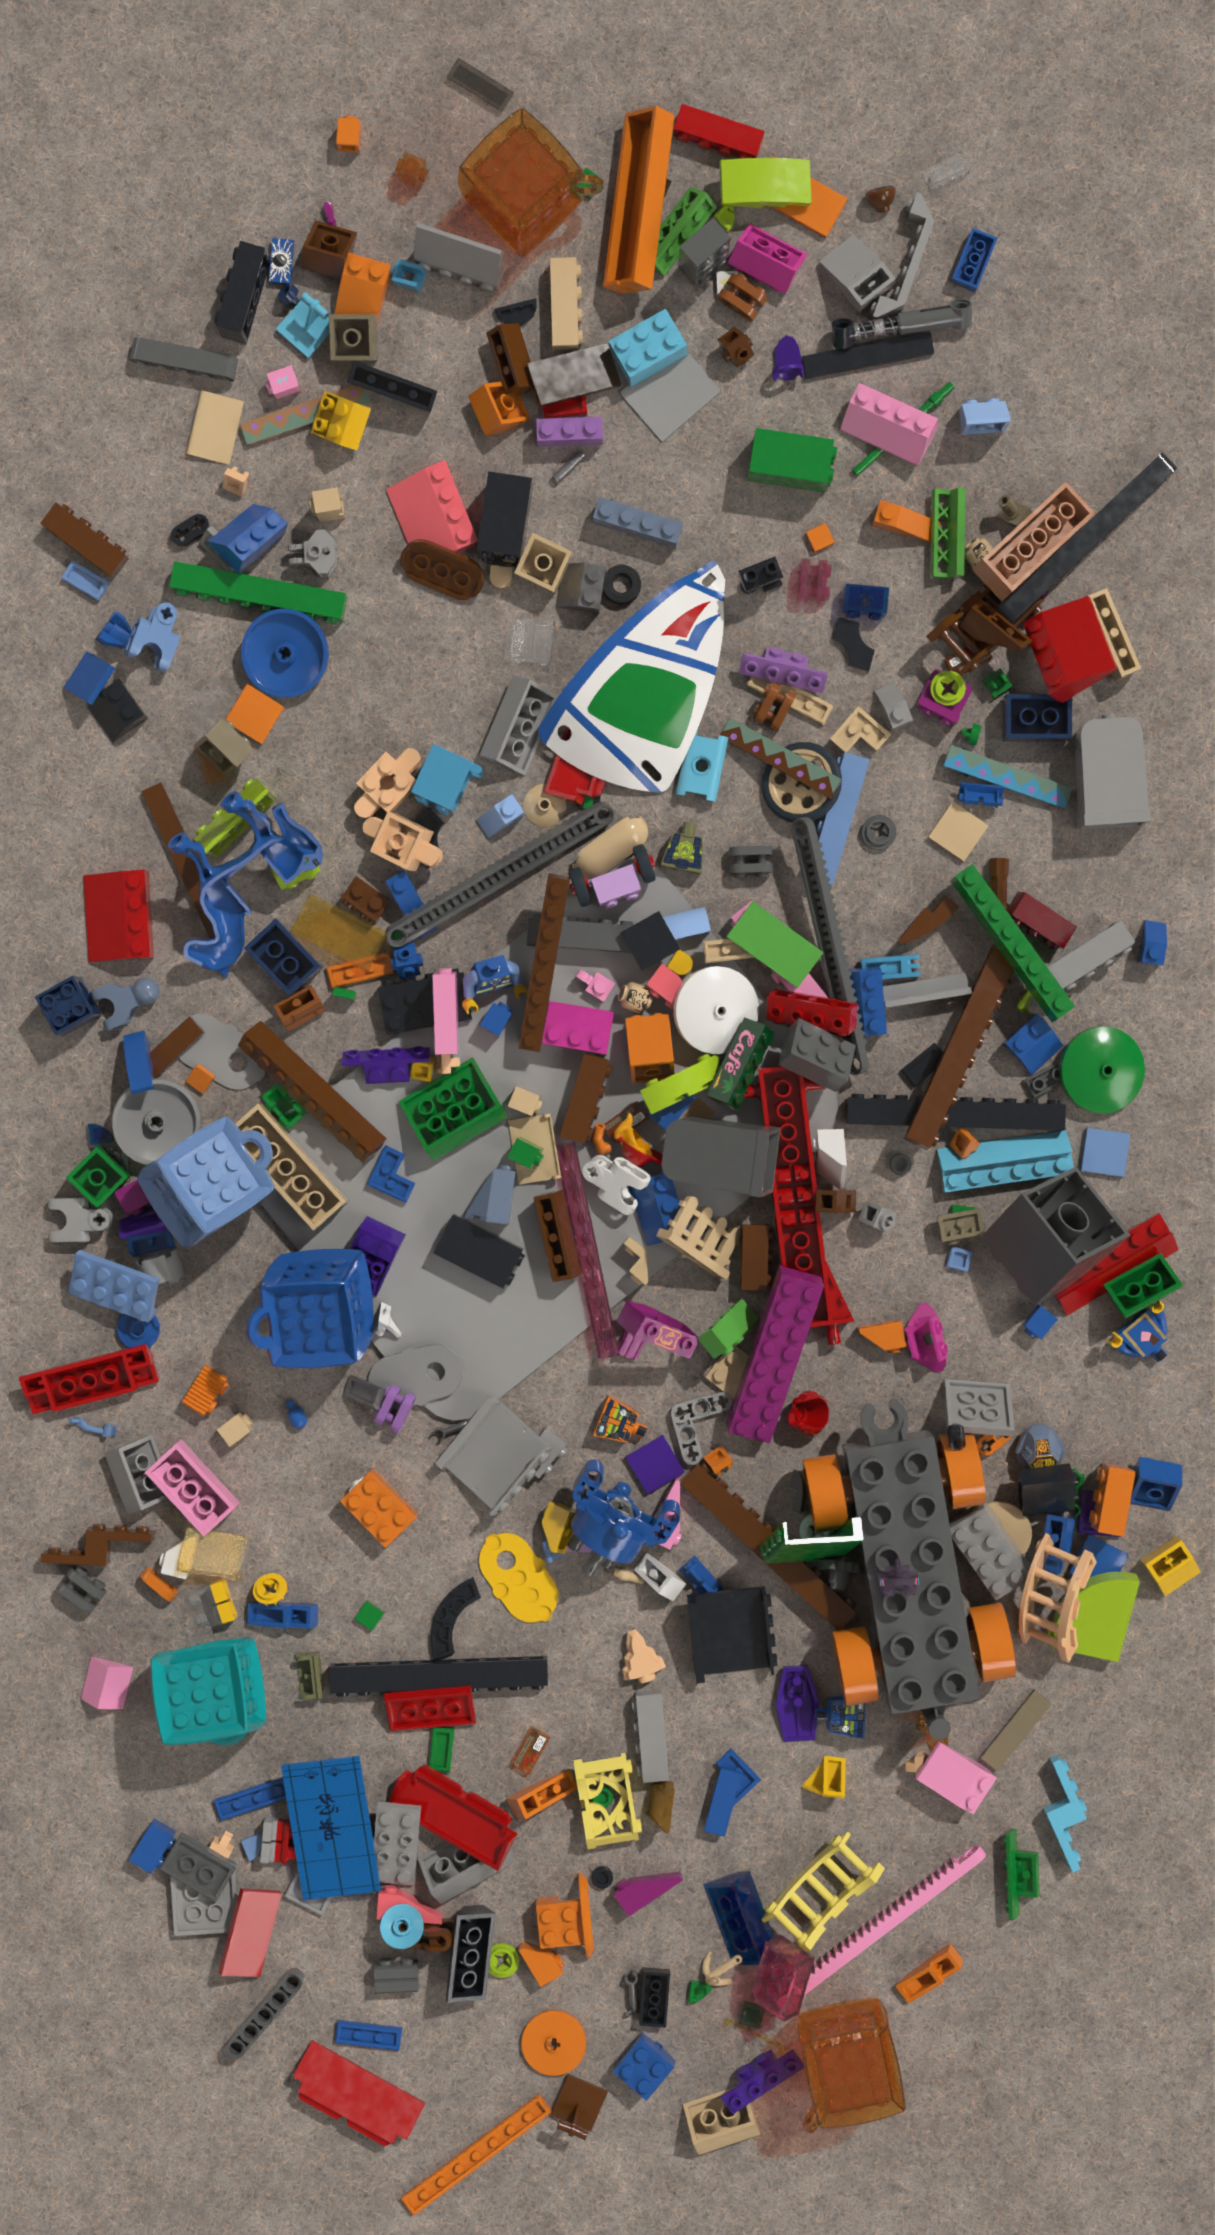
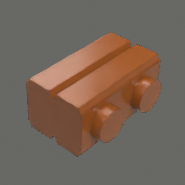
[273,985,326,1032]

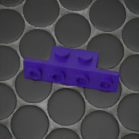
[342,1046,430,1084]
[720,2049,805,2114]

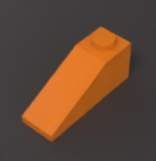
[872,500,941,543]
[506,1769,578,1820]

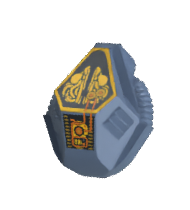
[1015,1424,1065,1469]

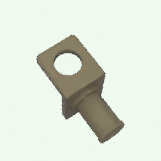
[997,494,1032,527]

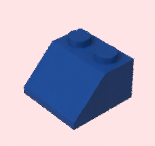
[1002,1013,1063,1075]
[1130,1457,1183,1511]

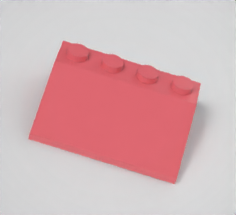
[386,460,478,554]

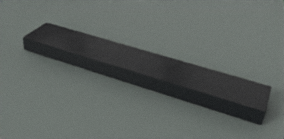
[802,331,934,379]

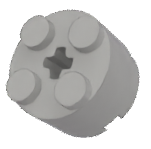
[135,1247,185,1287]

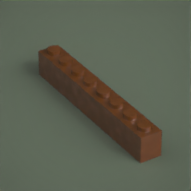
[518,873,570,1052]
[238,1021,387,1164]

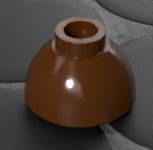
[865,185,896,213]

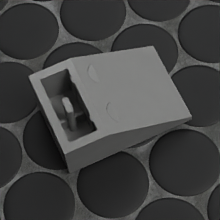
[819,235,896,313]

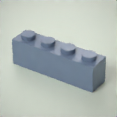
[593,497,683,548]

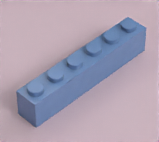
[816,752,870,886]

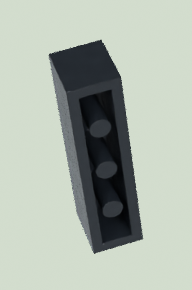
[347,361,438,413]

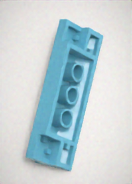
[937,1130,1074,1192]

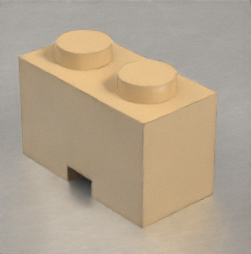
[309,487,345,522]

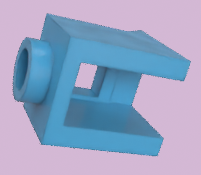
[390,259,427,293]

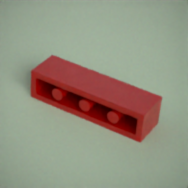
[673,104,765,159]

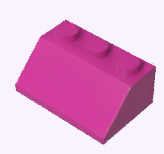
[728,224,807,294]
[542,1001,614,1055]

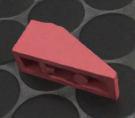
[377,1885,443,1924]

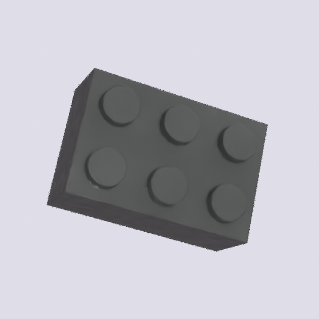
[678,218,731,286]
[778,1018,856,1092]

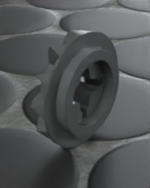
[861,815,897,850]

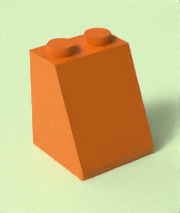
[625,1013,674,1084]

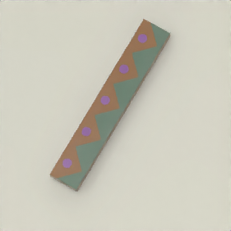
[240,385,371,446]

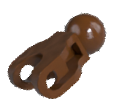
[399,1918,455,1952]

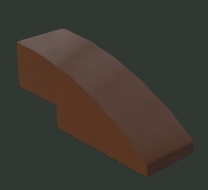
[896,896,960,945]

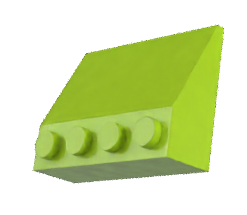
[194,778,277,859]

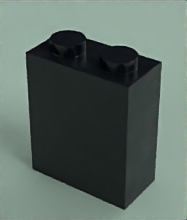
[1018,1463,1078,1517]

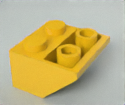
[310,390,371,451]
[1140,1536,1201,1596]

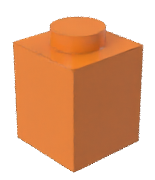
[336,116,362,152]

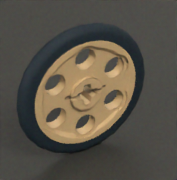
[761,742,842,823]

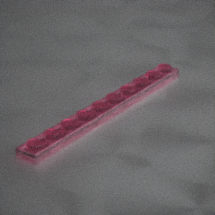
[556,1142,620,1359]

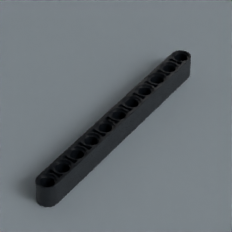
[995,452,1177,624]

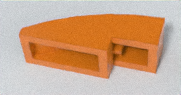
[895,1943,963,2004]

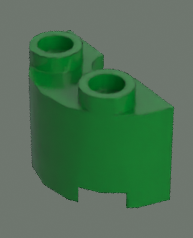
[261,1083,308,1130]

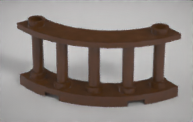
[926,584,1045,675]

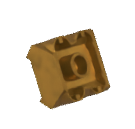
[645,1781,675,1834]

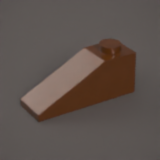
[960,600,1032,651]

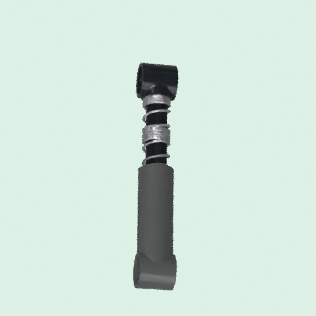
[831,299,972,349]

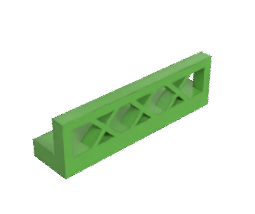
[655,187,717,276]
[930,487,966,579]

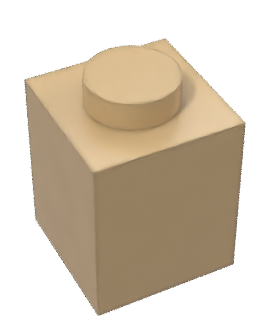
[508,1086,543,1116]
[217,1412,253,1447]

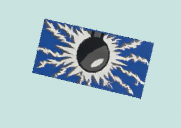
[269,238,294,285]

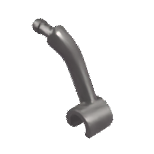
[433,1418,471,1441]
[624,1969,638,2018]

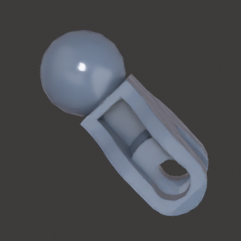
[90,977,160,1031]

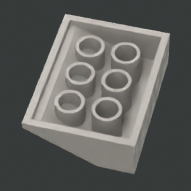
[414,222,506,292]

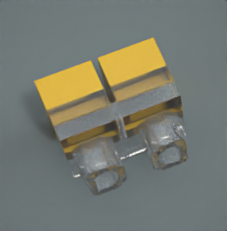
[188,1578,238,1627]

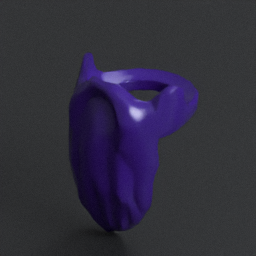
[772,335,804,381]

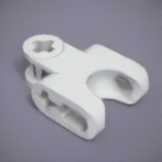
[582,1155,651,1215]

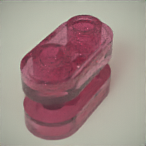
[798,558,832,604]

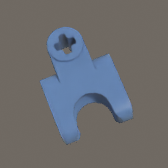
[124,602,180,672]

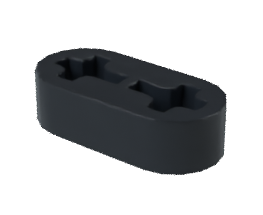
[171,514,210,546]

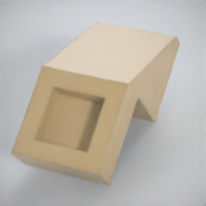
[624,1236,648,1285]

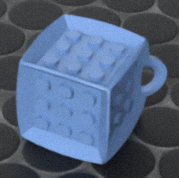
[137,1116,274,1248]

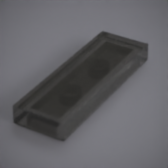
[447,58,514,113]

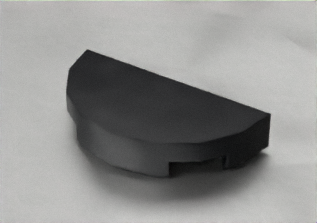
[494,298,537,326]

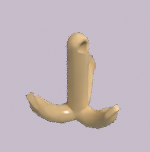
[702,1951,742,1986]

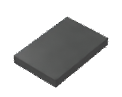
[160,1832,238,1902]

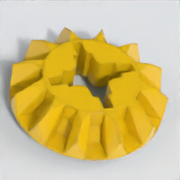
[253,1573,288,1607]

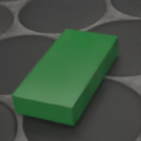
[429,1727,455,1772]

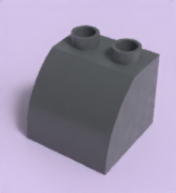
[981,1167,1130,1306]

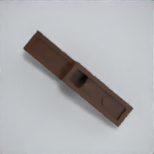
[41,1524,155,1566]

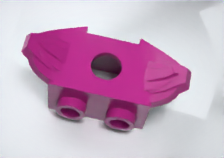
[904,1302,948,1372]

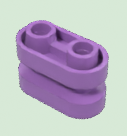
[373,1384,417,1434]

